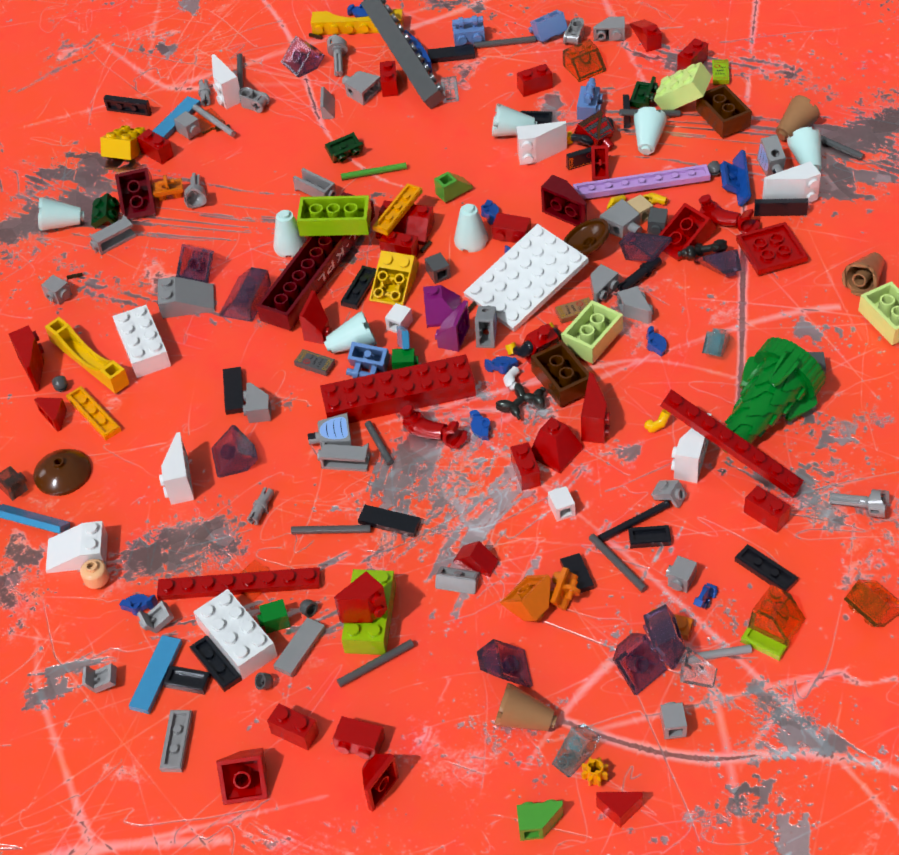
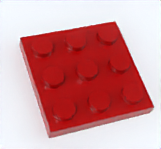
[736,222,808,275]

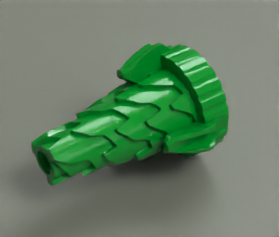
[721,337,826,454]

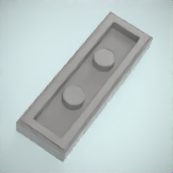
[273,617,326,677]
[159,710,193,772]

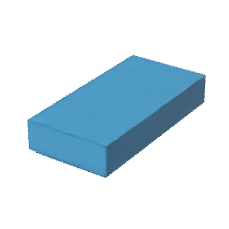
[396,326,410,349]

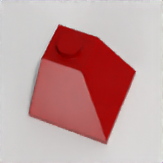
[299,290,332,344]
[531,417,583,474]
[216,748,268,805]
[362,754,399,812]

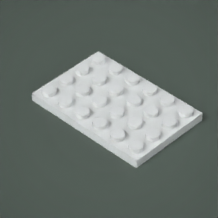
[464,224,589,332]

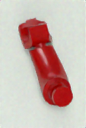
[698,194,760,233]
[400,405,468,449]

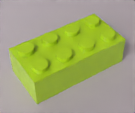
[297,195,372,236]
[341,569,396,655]

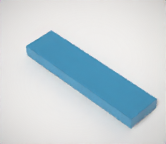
[153,96,201,139]
[0,504,71,534]
[128,635,182,714]

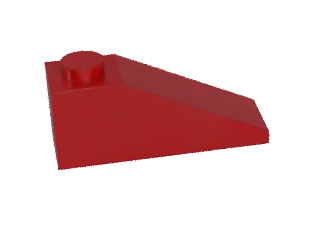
[630,19,662,52]

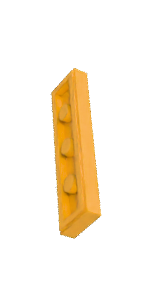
[373,183,423,236]
[66,386,121,441]

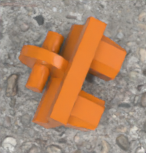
[152,175,184,202]
[549,567,581,611]

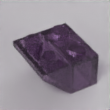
[643,604,686,670]

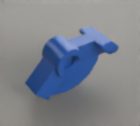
[347,4,368,17]
[481,200,499,225]
[646,326,667,357]
[484,356,518,374]
[470,410,491,440]
[693,583,718,609]
[119,594,158,616]

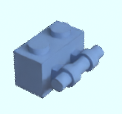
[528,10,568,42]
[452,15,485,46]
[577,78,603,120]
[346,342,391,378]

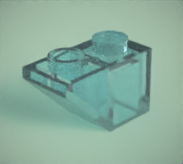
[702,328,731,357]
[552,724,601,777]

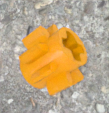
[581,757,608,787]

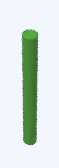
[341,162,407,180]

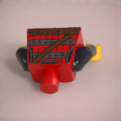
[567,110,614,151]
[505,322,562,365]

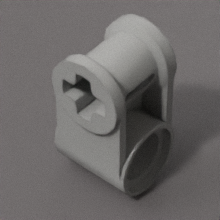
[563,18,585,47]
[239,87,270,113]

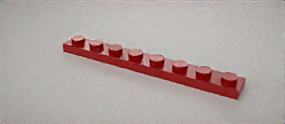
[660,389,804,497]
[157,567,321,601]

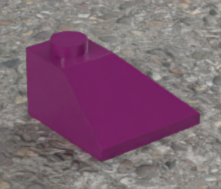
[423,285,461,328]
[435,300,470,352]

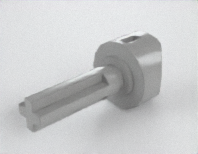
[327,34,348,77]
[184,173,207,208]
[829,489,890,518]

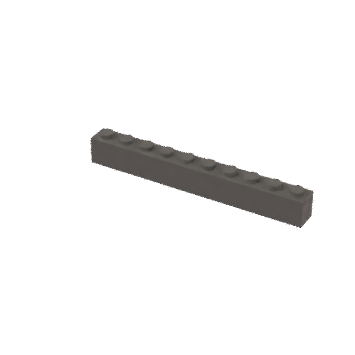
[361,0,446,109]

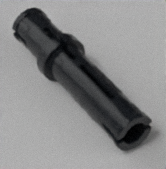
[617,255,662,291]

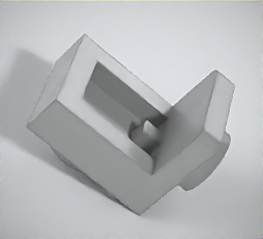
[651,480,687,508]
[137,601,174,633]
[82,663,117,693]

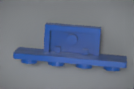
[720,150,751,207]

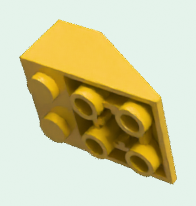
[100,125,146,160]
[369,250,419,306]

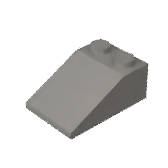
[158,277,215,319]

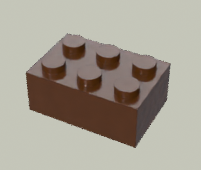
[696,84,752,138]
[531,341,589,407]

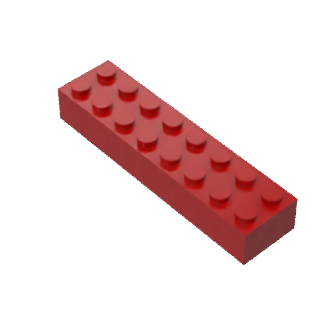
[320,354,476,423]

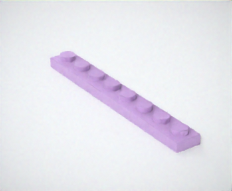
[573,164,711,199]

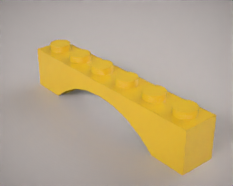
[311,9,404,35]
[45,317,130,394]

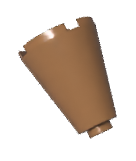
[776,95,820,141]
[842,252,884,296]
[494,683,557,731]

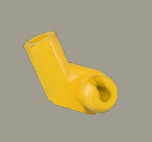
[643,193,668,206]
[607,195,626,210]
[644,409,671,433]

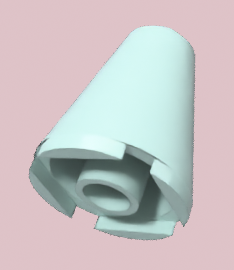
[492,103,537,137]
[634,107,667,155]
[787,127,822,172]
[38,197,84,231]
[454,204,488,252]
[273,210,307,258]
[324,311,377,353]

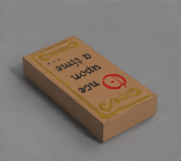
[555,297,591,324]

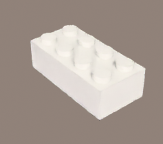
[112,305,171,378]
[193,589,278,680]

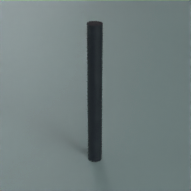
[598,500,670,542]

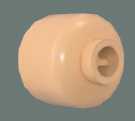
[80,559,109,589]

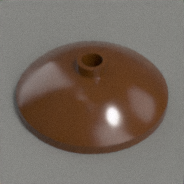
[563,218,610,256]
[33,449,91,496]

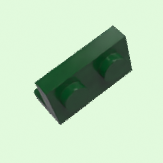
[630,76,658,108]
[325,132,364,163]
[91,193,119,228]

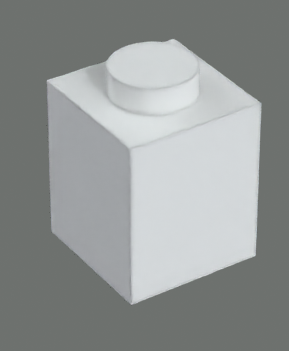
[385,303,413,333]
[548,486,576,522]

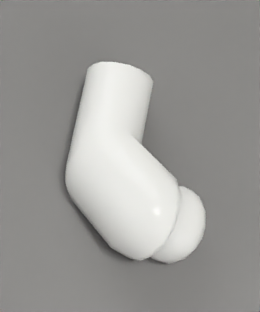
[503,366,520,391]

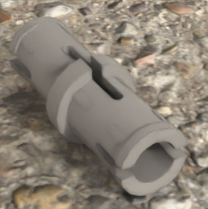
[198,79,211,106]
[246,487,274,526]

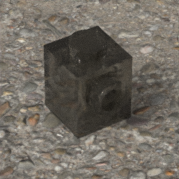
[0,466,28,501]

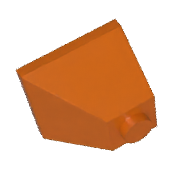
[500,574,551,622]

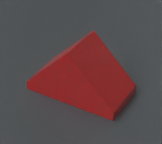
[591,145,609,180]
[34,397,67,432]
[453,541,499,577]
[596,792,643,828]

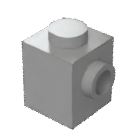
[174,111,201,139]
[41,275,72,305]
[665,556,697,593]
[660,702,687,740]

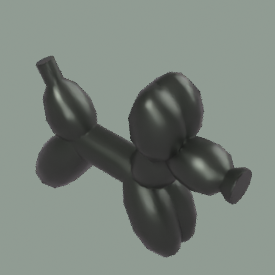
[678,239,728,259]
[496,383,546,420]

